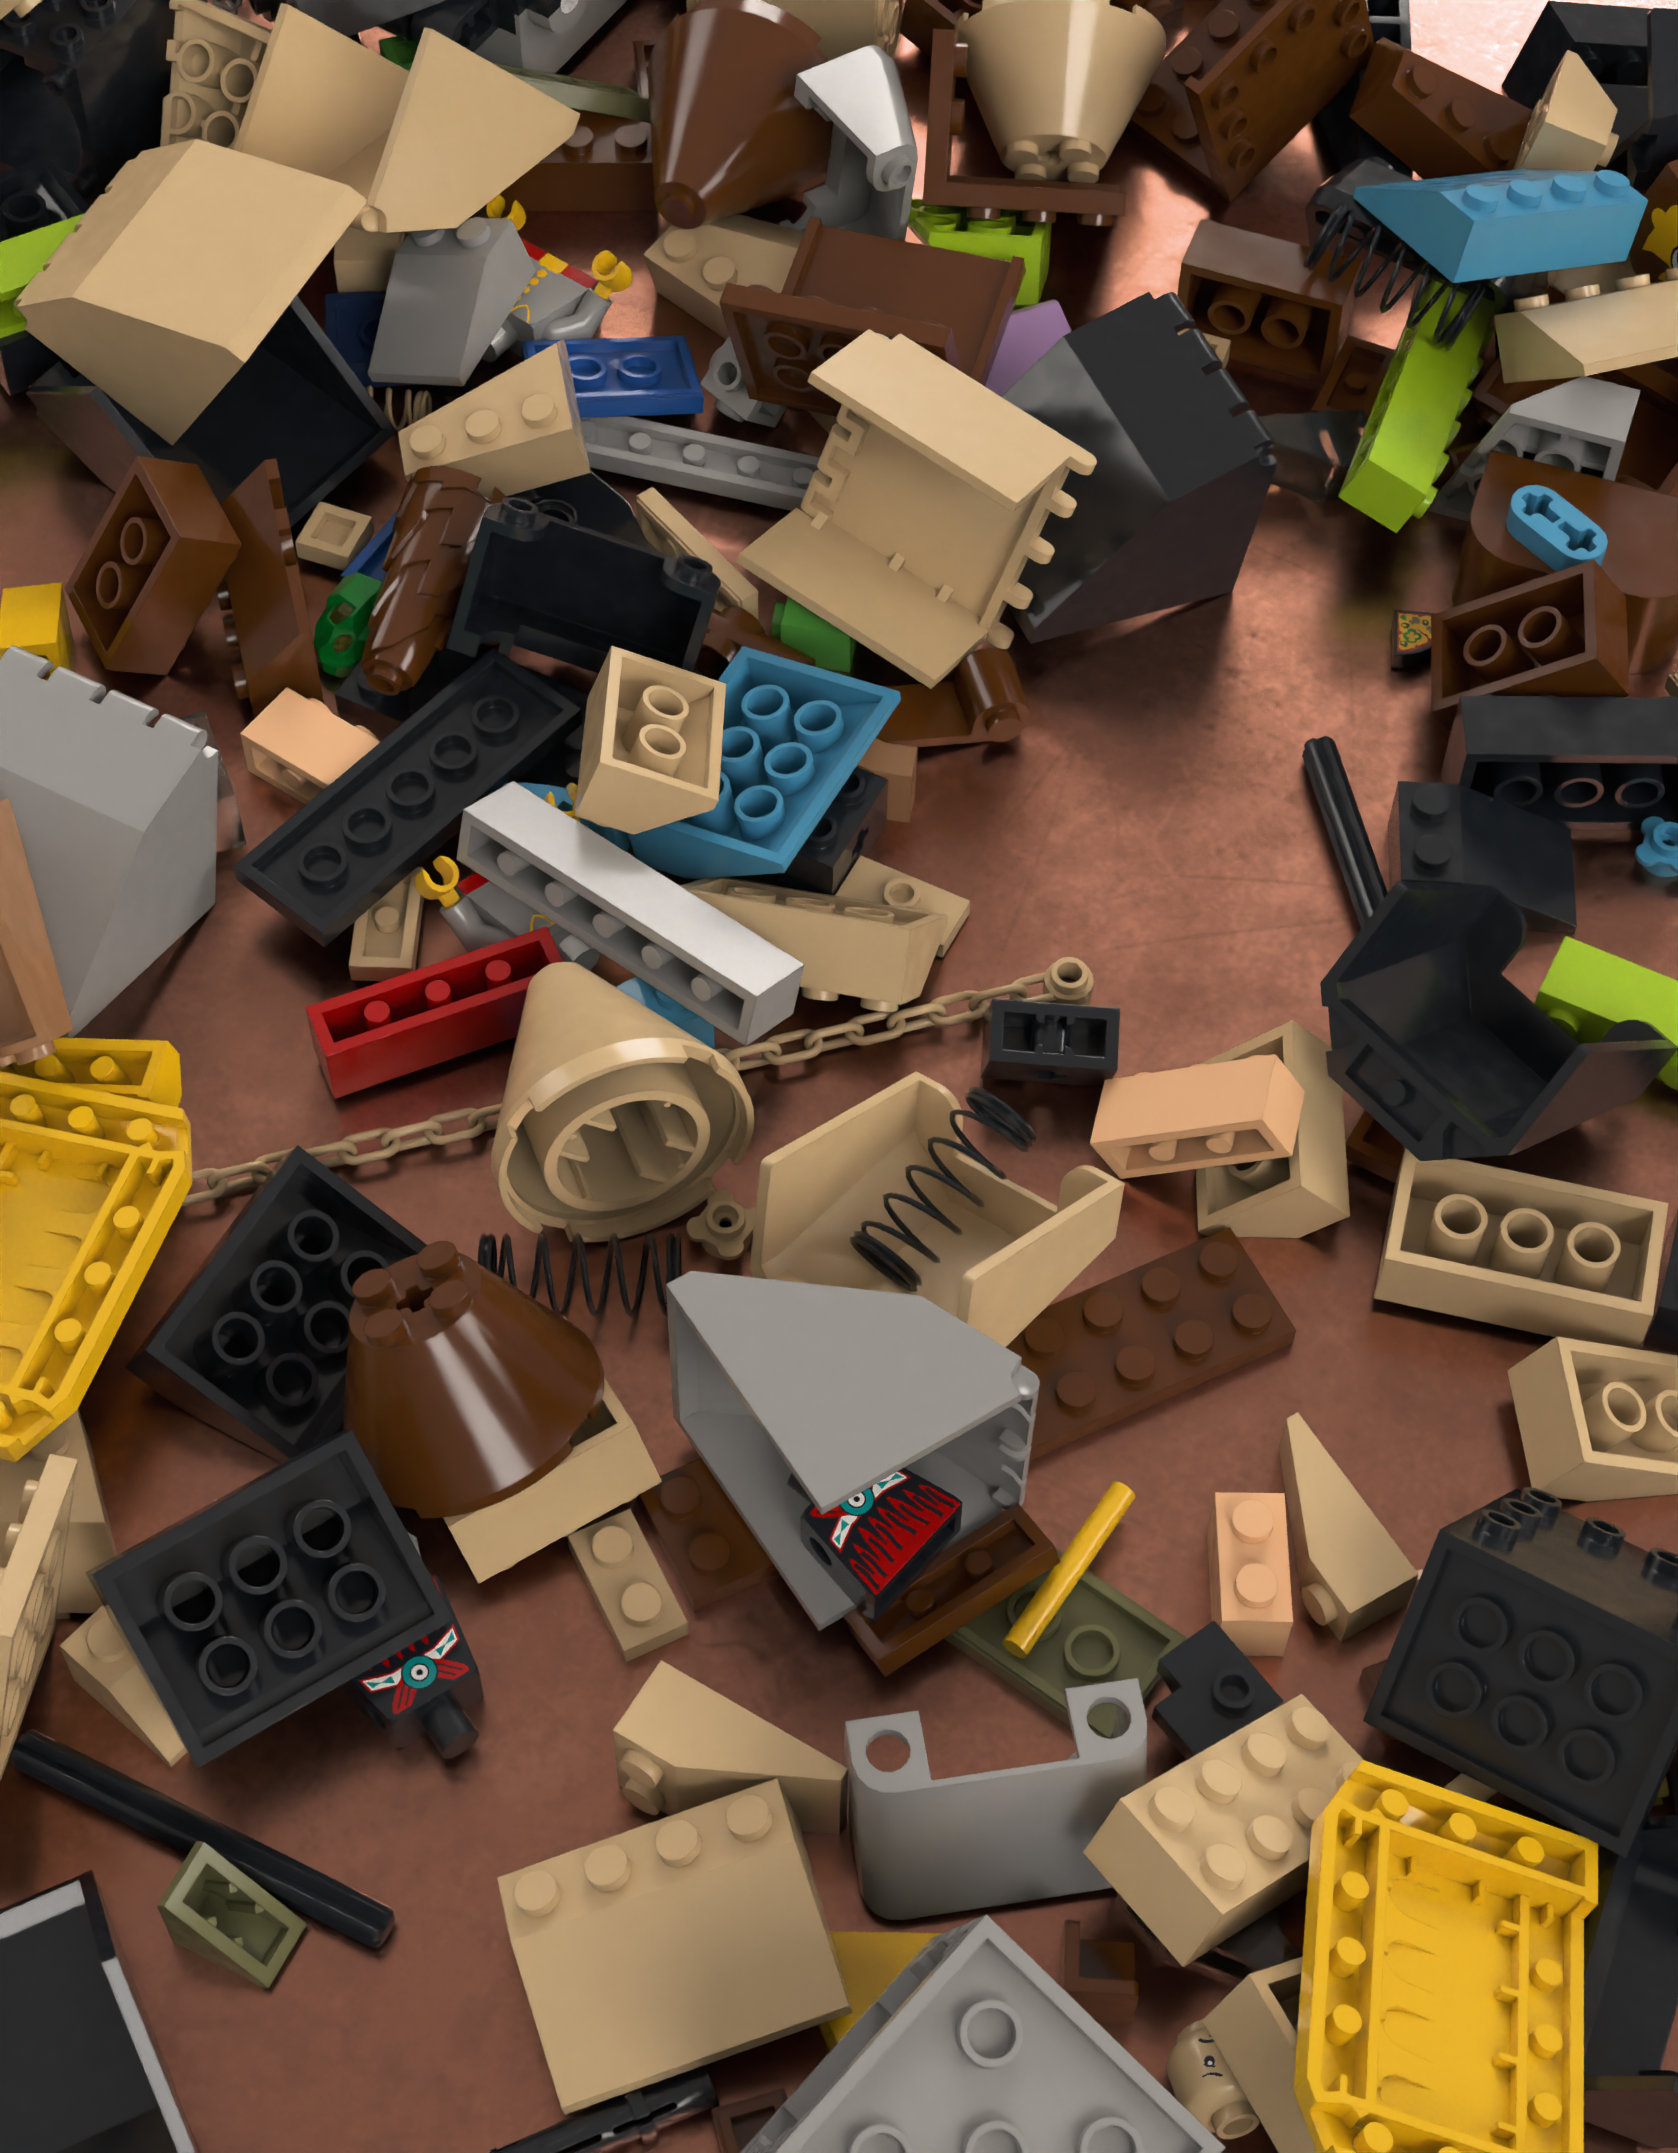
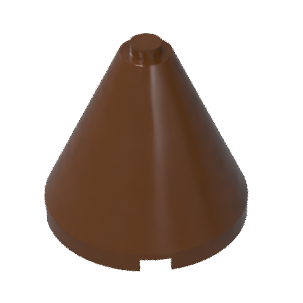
[648,0,834,229]

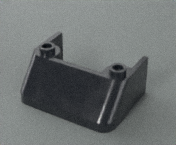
[1305,157,1548,359]
[1576,1815,1678,2148]

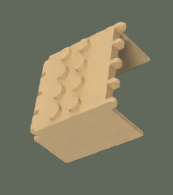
[736,329,1097,689]

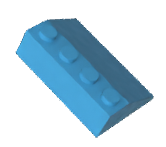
[1353,168,1648,283]
[628,646,901,879]

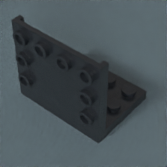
[1363,1487,1678,1858]

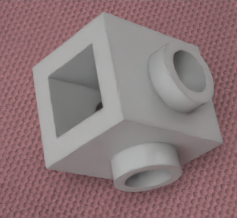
[700,336,787,428]

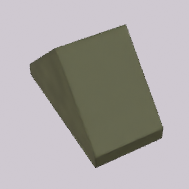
[156,1841,307,1988]

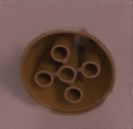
[343,1241,605,1518]

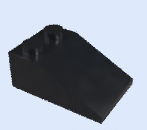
[1388,781,1577,933]

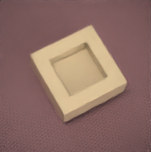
[295,501,374,571]

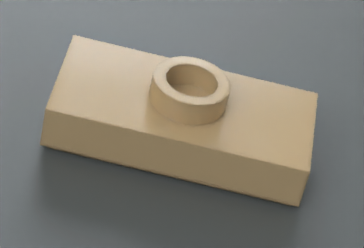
[835,855,970,958]

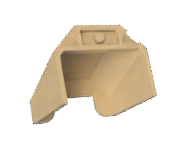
[750,1071,1125,1347]

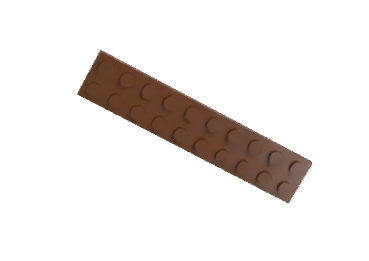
[636,1227,1296,1611]

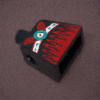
[788,1468,963,1624]
[339,1575,484,1759]

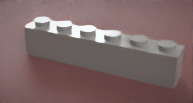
[456,781,804,1046]

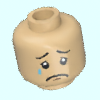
[1165,2019,1260,2139]

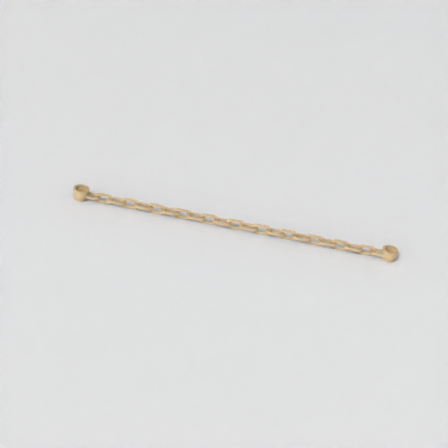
[182,957,1094,1206]

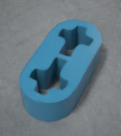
[1505,485,1608,572]

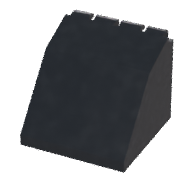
[1001,291,1278,644]
[26,295,397,528]
[0,1870,198,2153]

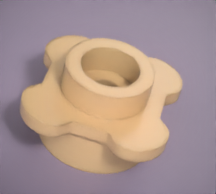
[687,1190,756,1260]

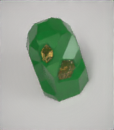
[313,573,382,678]

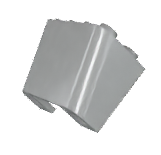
[843,1678,1147,1920]

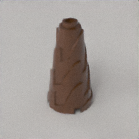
[360,466,507,696]

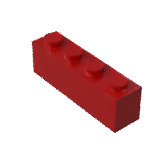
[305,926,563,1099]

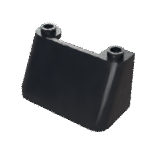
[446,497,721,673]

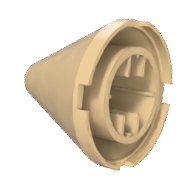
[491,962,755,1243]

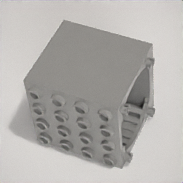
[740,1914,1226,2153]

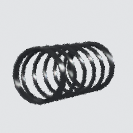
[1303,202,1486,351]
[850,1087,1036,1291]
[478,1232,682,1318]

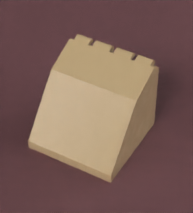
[233,3,580,233]
[14,139,368,446]

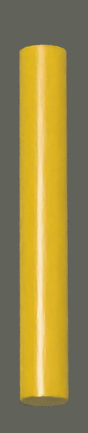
[1002,1481,1135,1658]

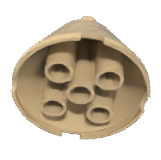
[954,0,1166,183]

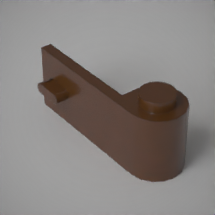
[876,648,1031,747]

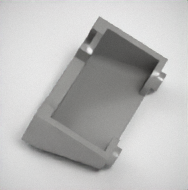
[779,45,918,241]

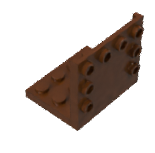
[1127,0,1375,202]
[923,29,1126,226]
[719,217,1026,417]

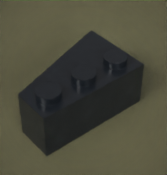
[1501,1,1653,121]

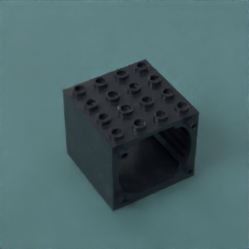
[0,0,208,207]

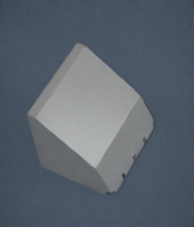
[0,645,218,1038]
[666,1271,1040,1631]

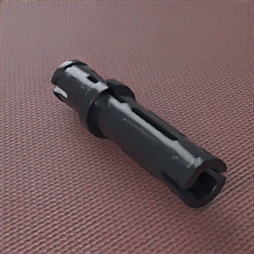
[489,2065,720,2153]

